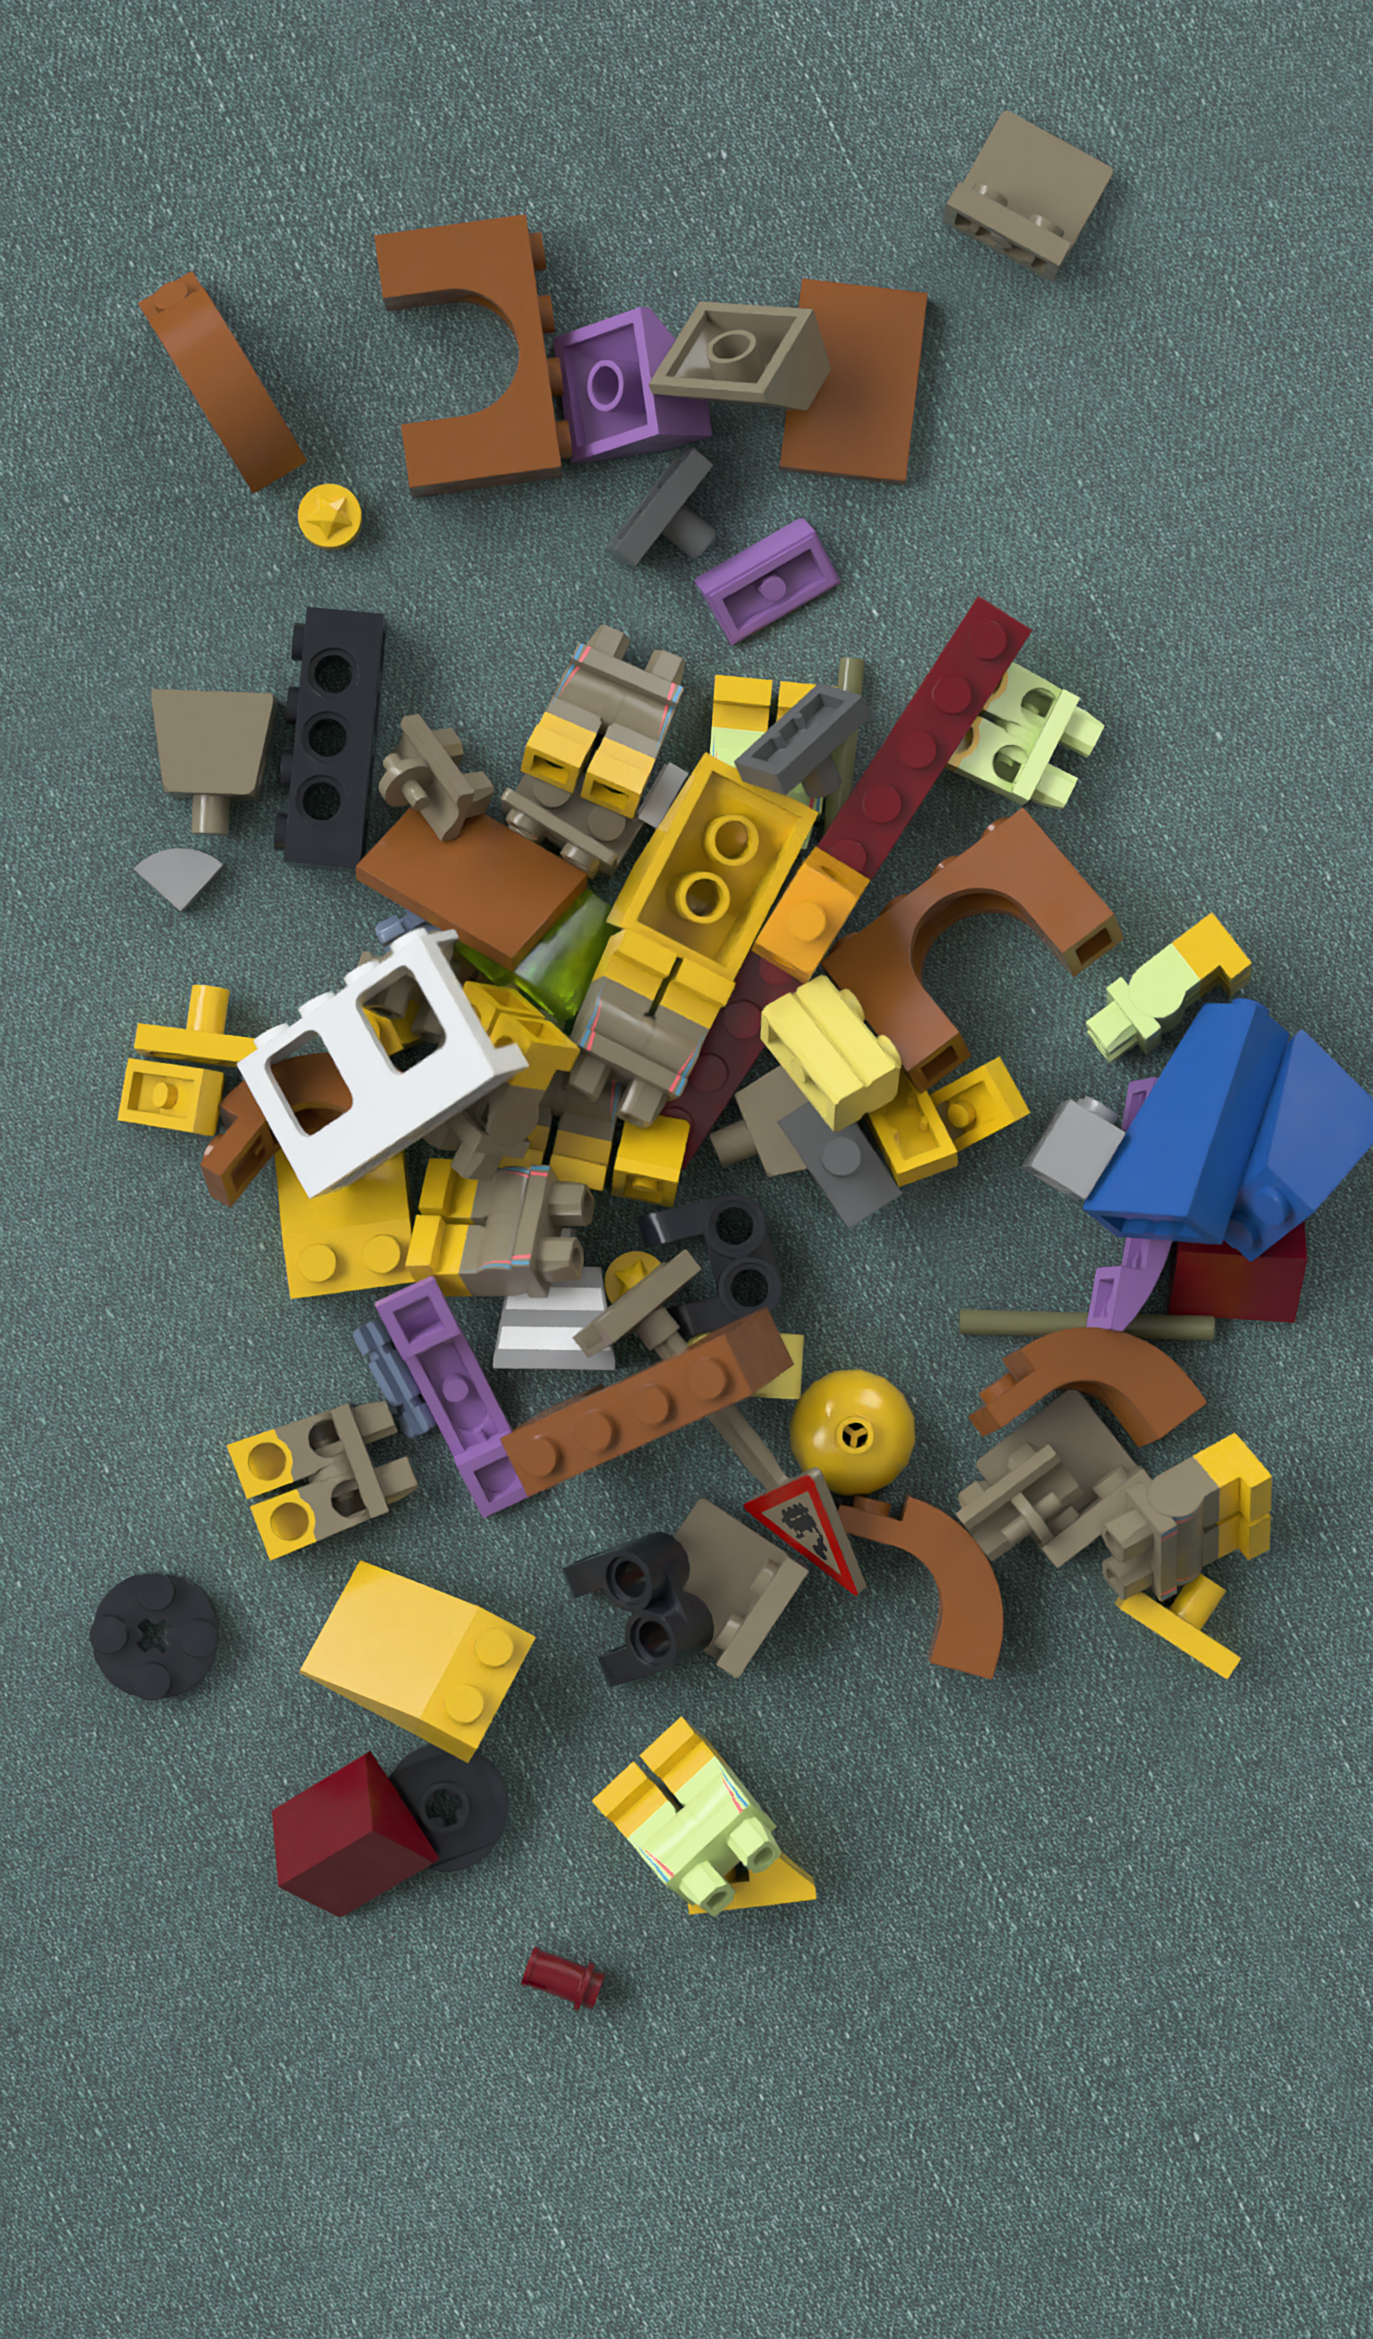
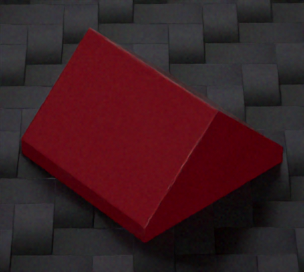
[1167,1221,1307,1323]
[272,1750,439,1918]

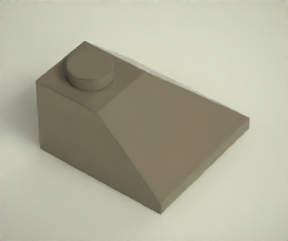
[649,301,831,411]

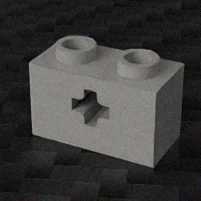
[1021,1096,1126,1201]

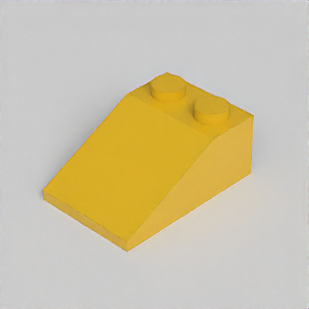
[605,753,819,981]
[275,1148,415,1299]
[299,1560,536,1763]

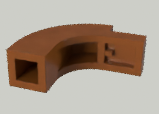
[138,271,307,494]
[200,1052,404,1208]
[968,1327,1207,1448]
[836,1494,1004,1680]

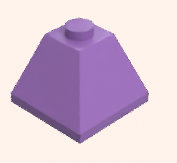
[553,307,712,463]

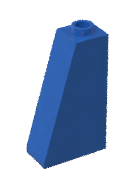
[1082,998,1290,1245]

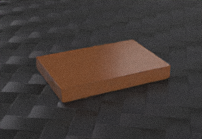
[779,278,928,485]
[356,806,587,971]

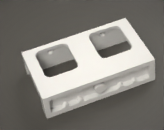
[237,928,529,1199]

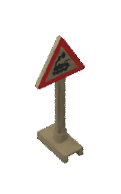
[572,1249,867,1596]

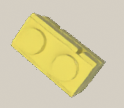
[760,974,902,1132]

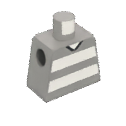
[493,1228,616,1370]

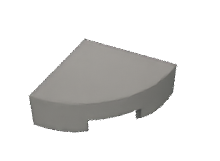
[637,762,690,829]
[134,848,225,913]

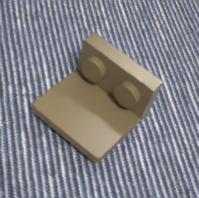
[942,111,1113,282]
[500,759,646,881]
[975,1390,1152,1569]
[674,1498,809,1679]

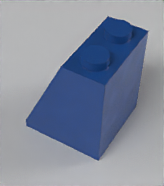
[1223,1029,1373,1262]

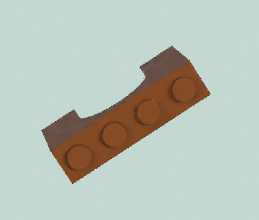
[374,214,573,498]
[820,807,1124,1094]
[499,1307,794,1497]

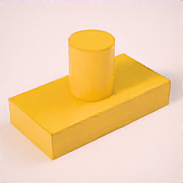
[134,985,257,1069]
[863,1069,958,1187]
[1114,1573,1241,1680]

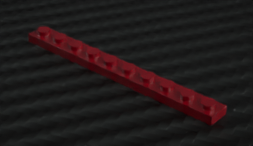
[659,595,1033,1170]

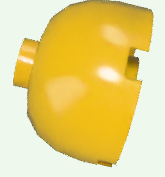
[789,1369,916,1496]

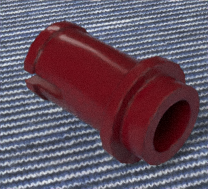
[520,1946,606,2011]

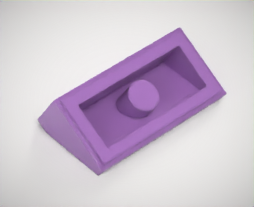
[694,518,841,646]

